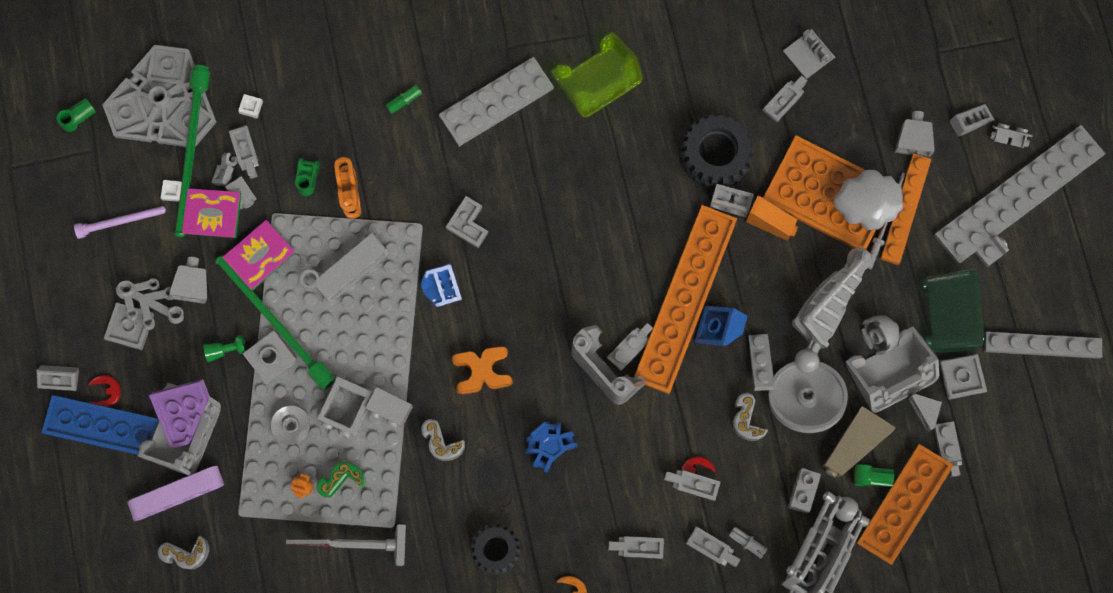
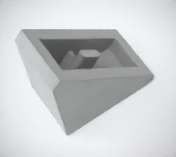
[908,394,942,433]

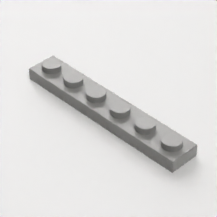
[984,332,1102,359]

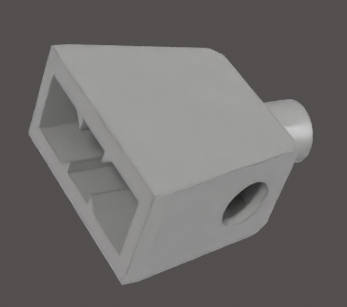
[895,111,934,157]
[168,257,207,304]

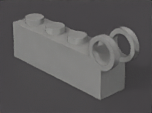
[300,233,388,303]

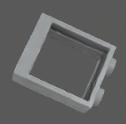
[317,376,373,438]

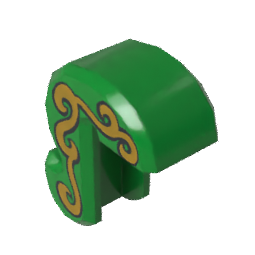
[317,462,366,498]

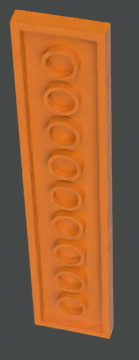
[634,205,737,394]

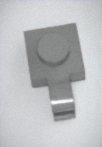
[211,153,238,186]

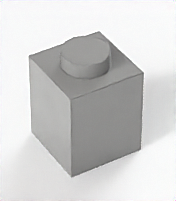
[225,176,257,209]

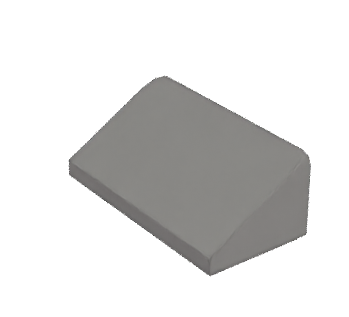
[37,365,79,391]

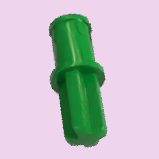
[386,84,422,114]

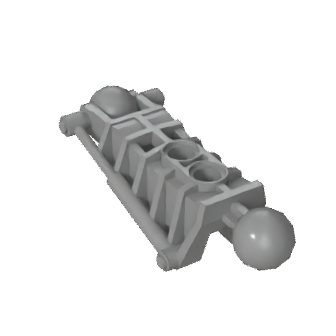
[792,247,871,373]
[781,491,870,593]

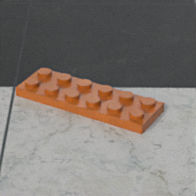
[857,444,954,566]

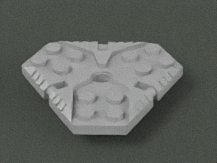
[103,45,217,147]

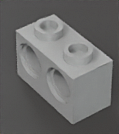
[710,184,754,217]
[788,468,821,514]

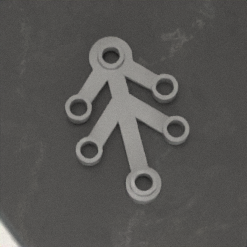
[116,278,184,330]

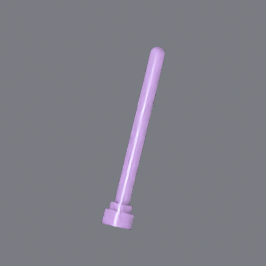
[74,206,166,239]

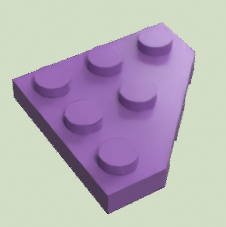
[149,379,210,449]

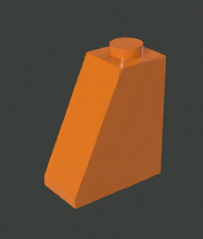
[746,196,798,241]

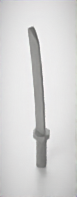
[868,172,905,269]

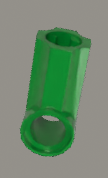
[57,98,96,132]
[854,465,894,487]

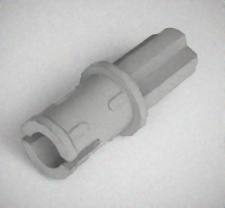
[729,527,768,559]

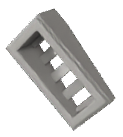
[950,104,994,137]

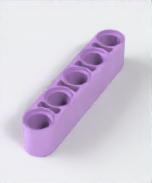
[127,466,224,521]

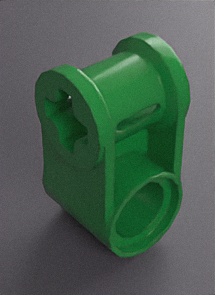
[295,158,320,196]

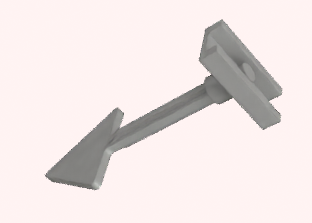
[286,525,406,566]

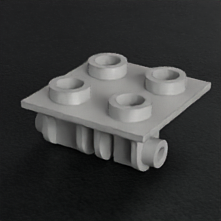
[783,29,835,79]

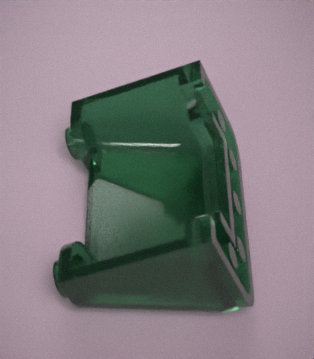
[921,270,984,352]

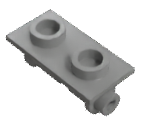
[990,123,1033,148]

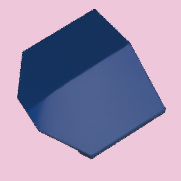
[421,263,461,307]

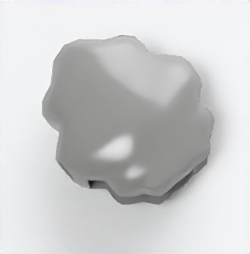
[833,170,903,230]

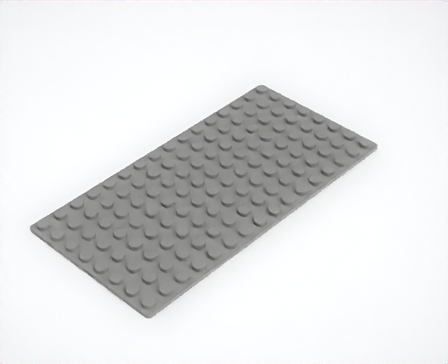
[239,213,423,528]

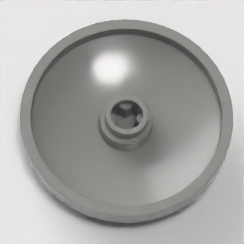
[769,362,848,433]

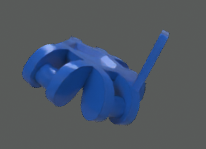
[525,421,578,473]

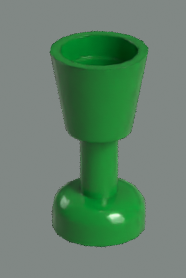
[204,335,247,363]

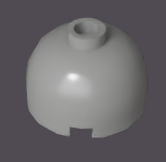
[862,315,899,355]

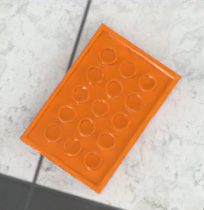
[763,136,875,249]

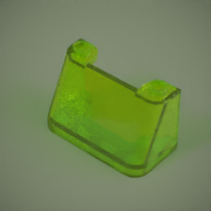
[551,32,643,117]

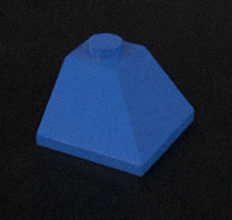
[695,306,748,346]

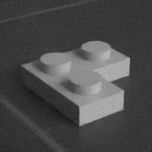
[446,196,488,248]

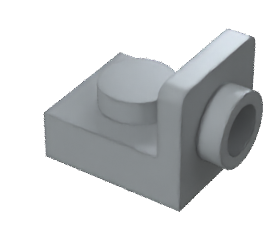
[975,236,1009,267]

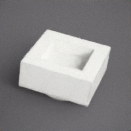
[238,94,263,118]
[161,180,182,202]

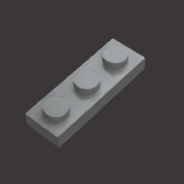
[748,334,775,391]

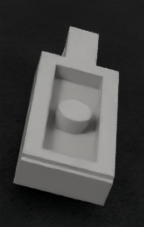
[763,76,807,123]
[229,125,259,179]
[607,323,653,371]
[934,422,962,477]
[664,470,720,501]
[686,527,740,567]
[608,536,664,559]

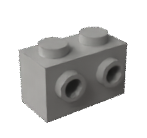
[366,387,413,428]

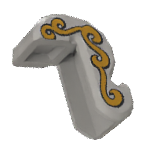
[732,393,768,441]
[421,419,465,461]
[158,536,209,570]

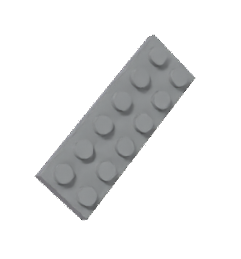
[439,57,554,146]

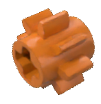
[290,473,314,499]

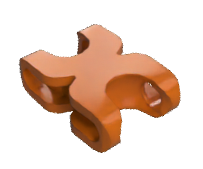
[334,157,361,219]
[452,347,513,394]

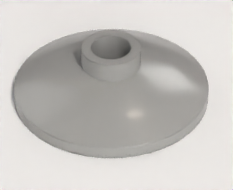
[271,406,310,445]

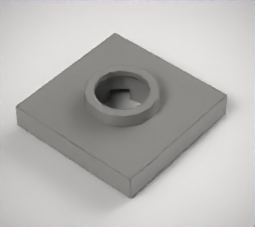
[243,330,298,385]

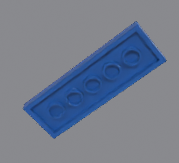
[42,395,159,455]

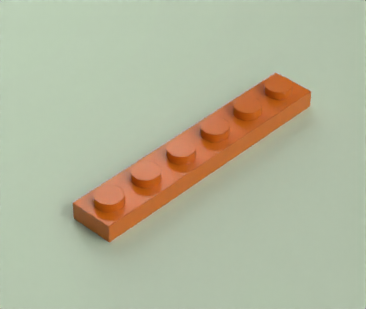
[880,153,931,265]

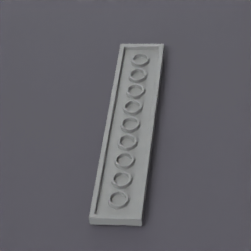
[934,125,1105,265]

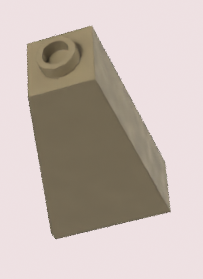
[823,406,896,478]

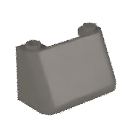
[571,325,647,405]
[846,327,939,413]
[138,383,221,476]

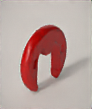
[88,375,121,408]
[681,456,716,474]

